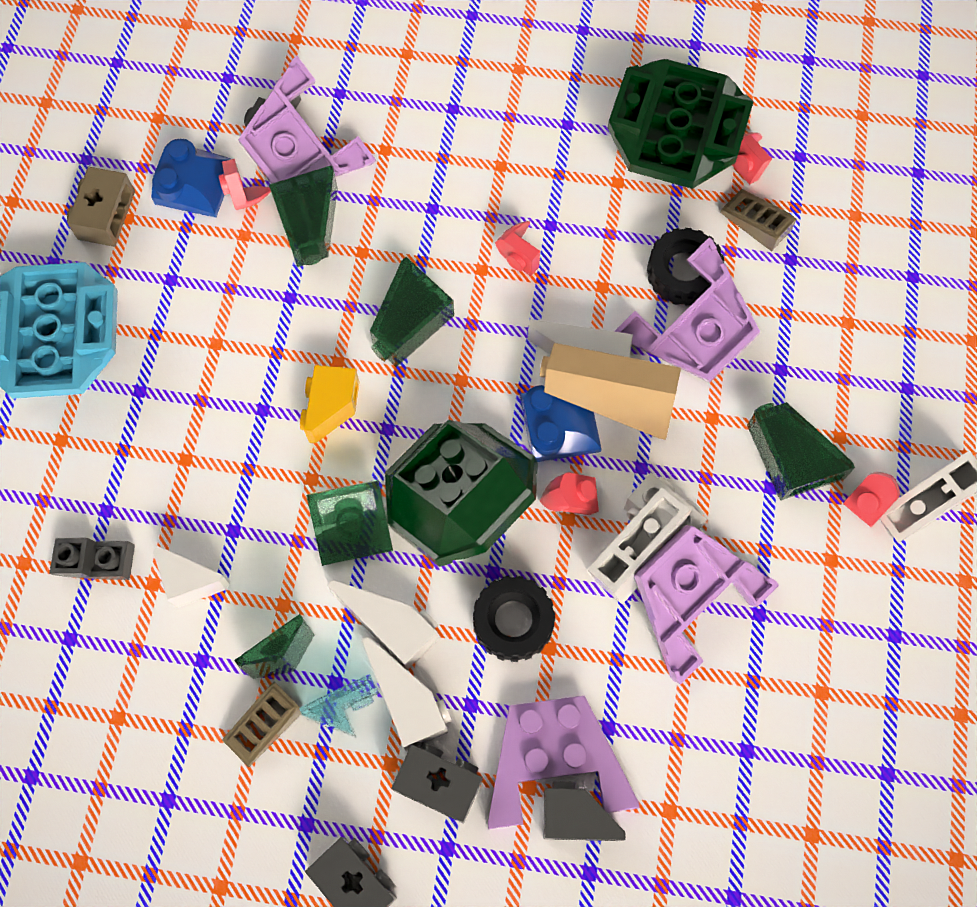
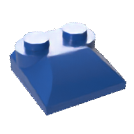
[151,138,231,218]
[520,385,602,462]

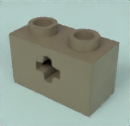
[67,166,135,247]

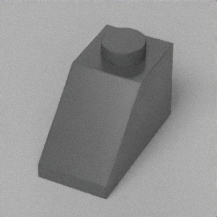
[543,781,626,841]

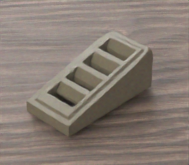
[720,189,797,252]
[222,681,304,767]

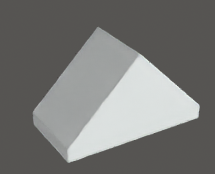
[153,545,230,608]

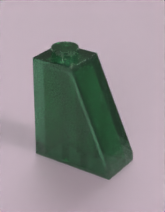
[269,165,338,267]
[370,257,455,367]
[747,402,855,501]

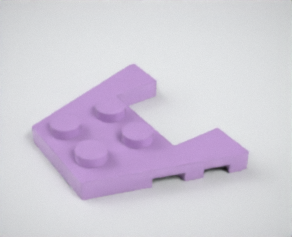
[238,56,376,195]
[614,237,760,383]
[634,525,779,684]
[488,695,640,830]

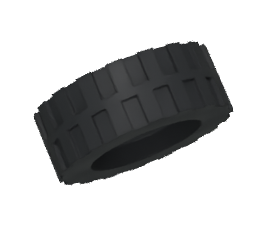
[647,227,724,306]
[473,575,555,662]

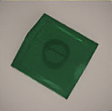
[306,480,393,566]
[234,614,315,679]

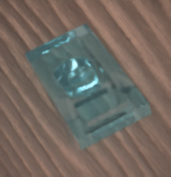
[299,674,379,738]

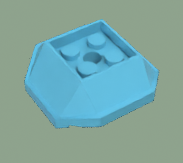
[0,262,118,399]

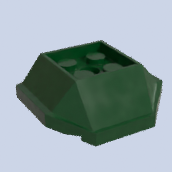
[607,59,754,189]
[385,420,538,567]

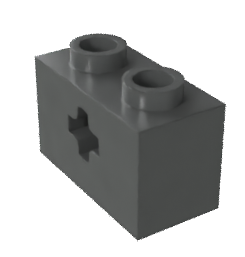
[391,742,483,824]
[304,837,397,907]

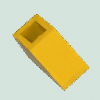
[300,365,360,443]

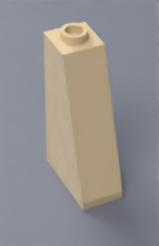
[540,343,681,440]

